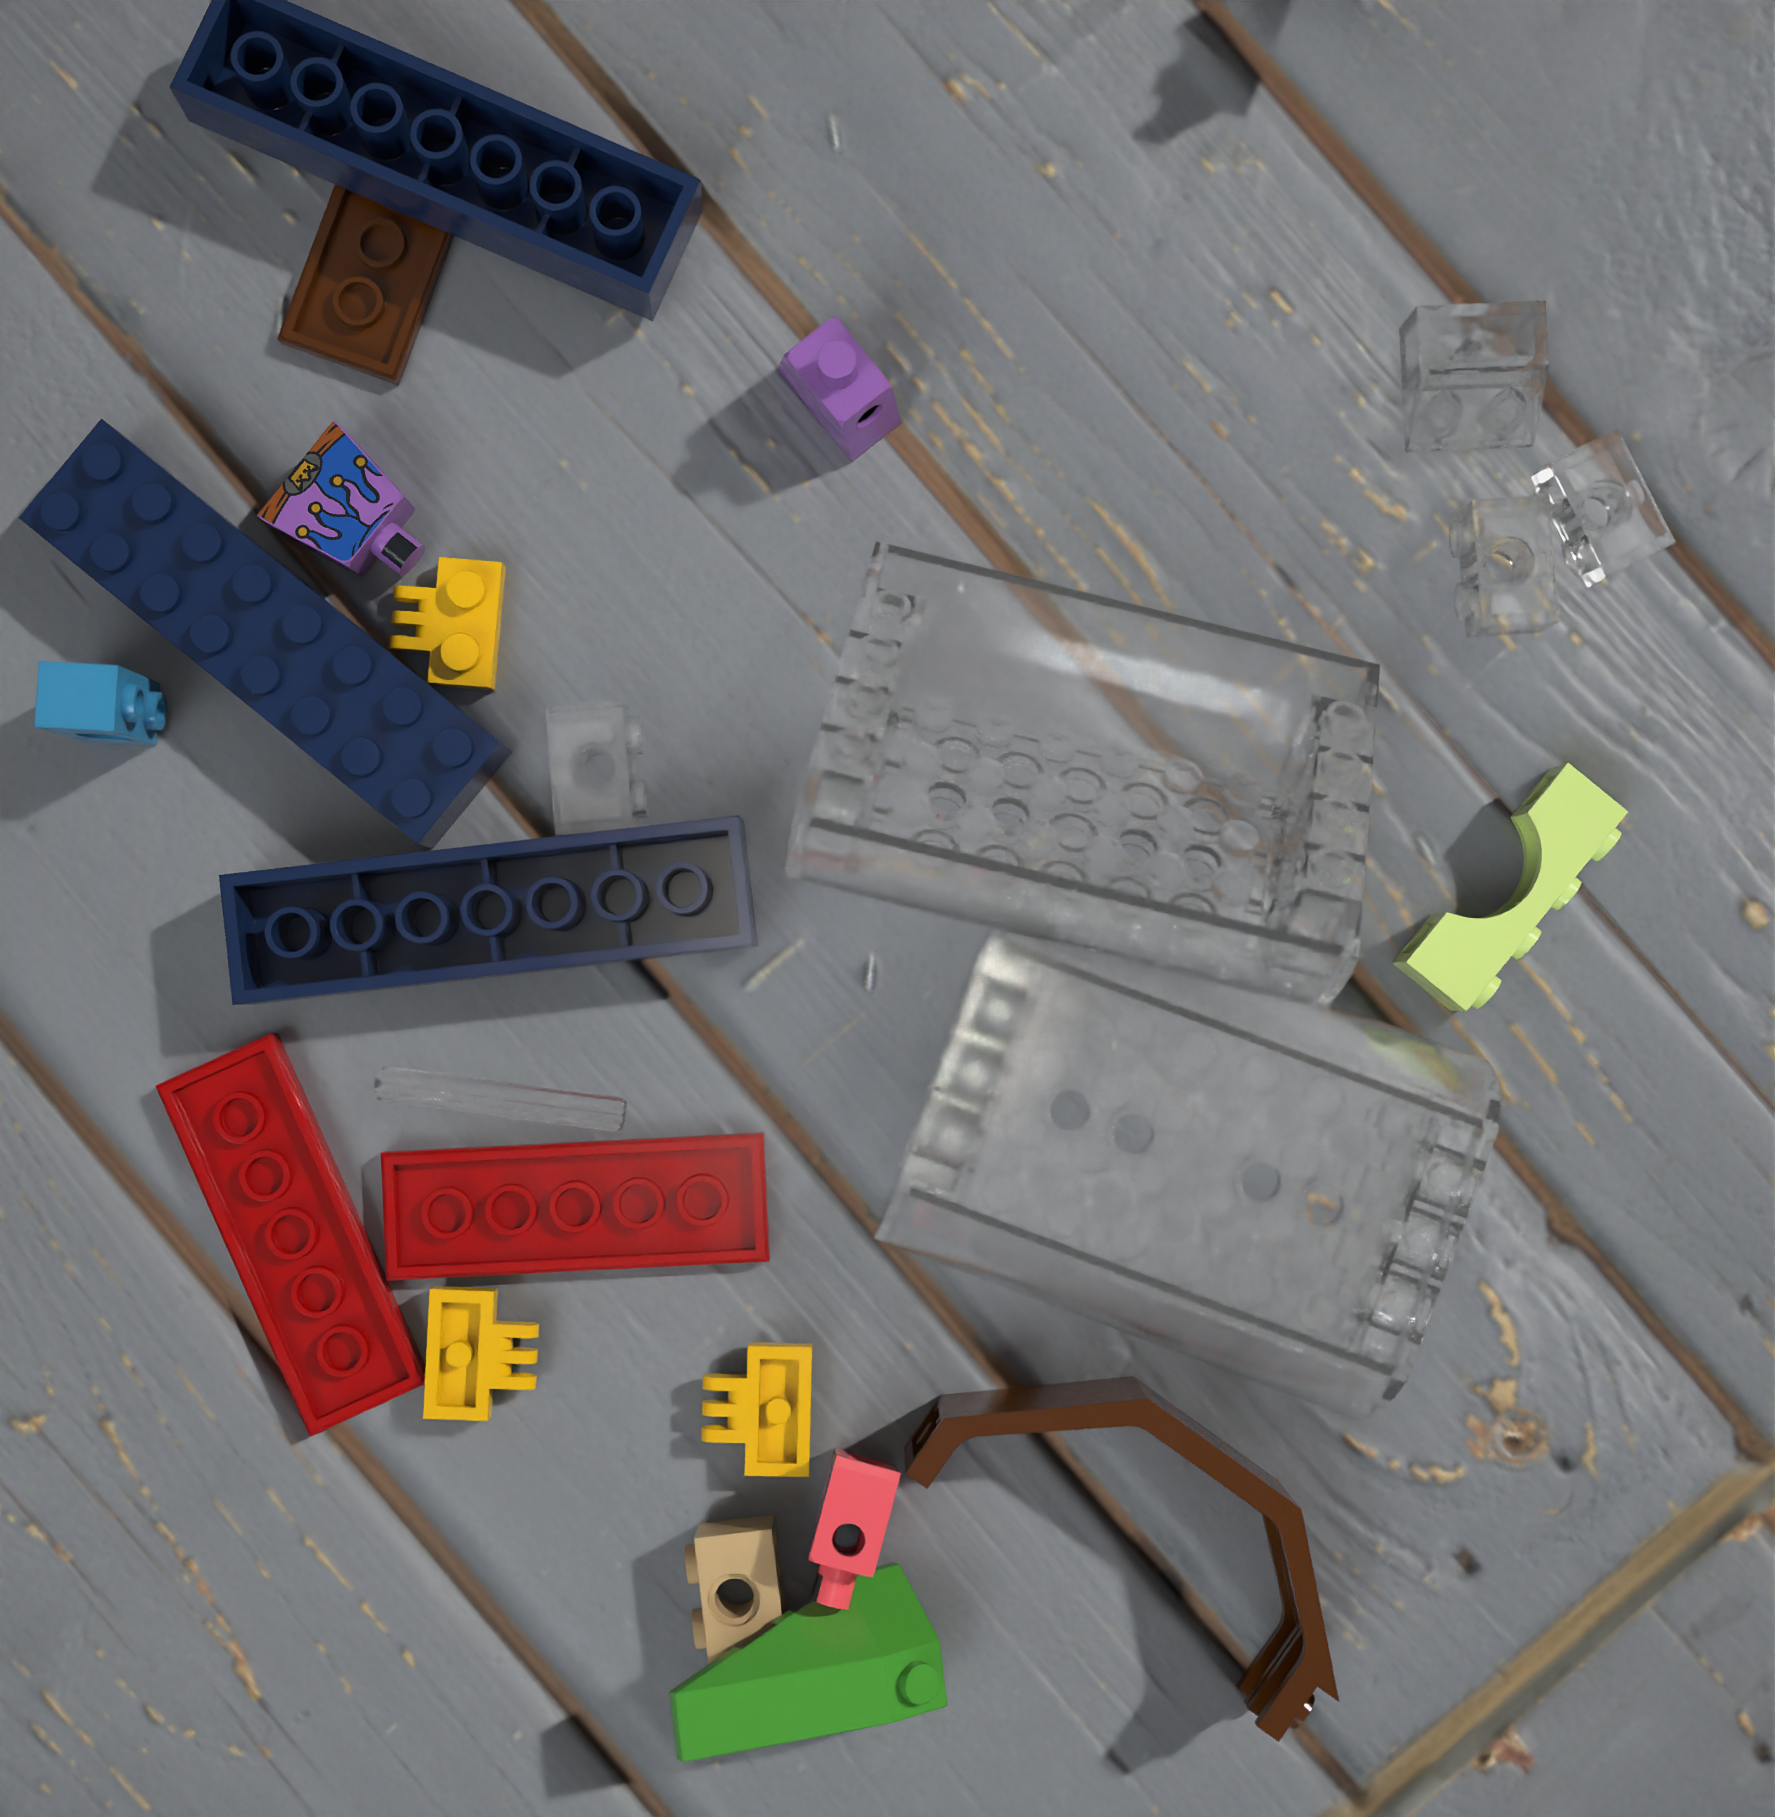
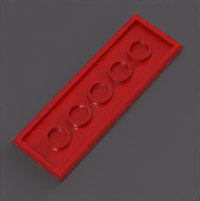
[155,1033,426,1436]
[381,1132,770,1281]

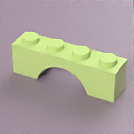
[1392,763,1628,1011]

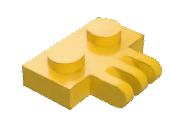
[389,557,506,691]
[423,1286,539,1421]
[701,1342,813,1477]

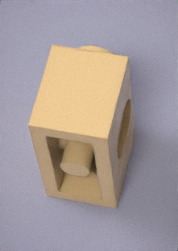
[685,1514,786,1665]

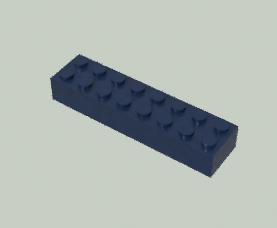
[170,0,703,321]
[19,419,513,849]
[219,815,758,1005]

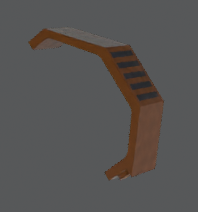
[904,1376,1339,1742]

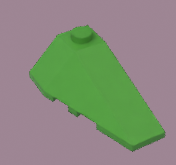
[669,1562,948,1762]

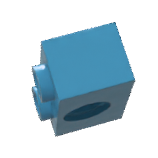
[34,661,167,746]

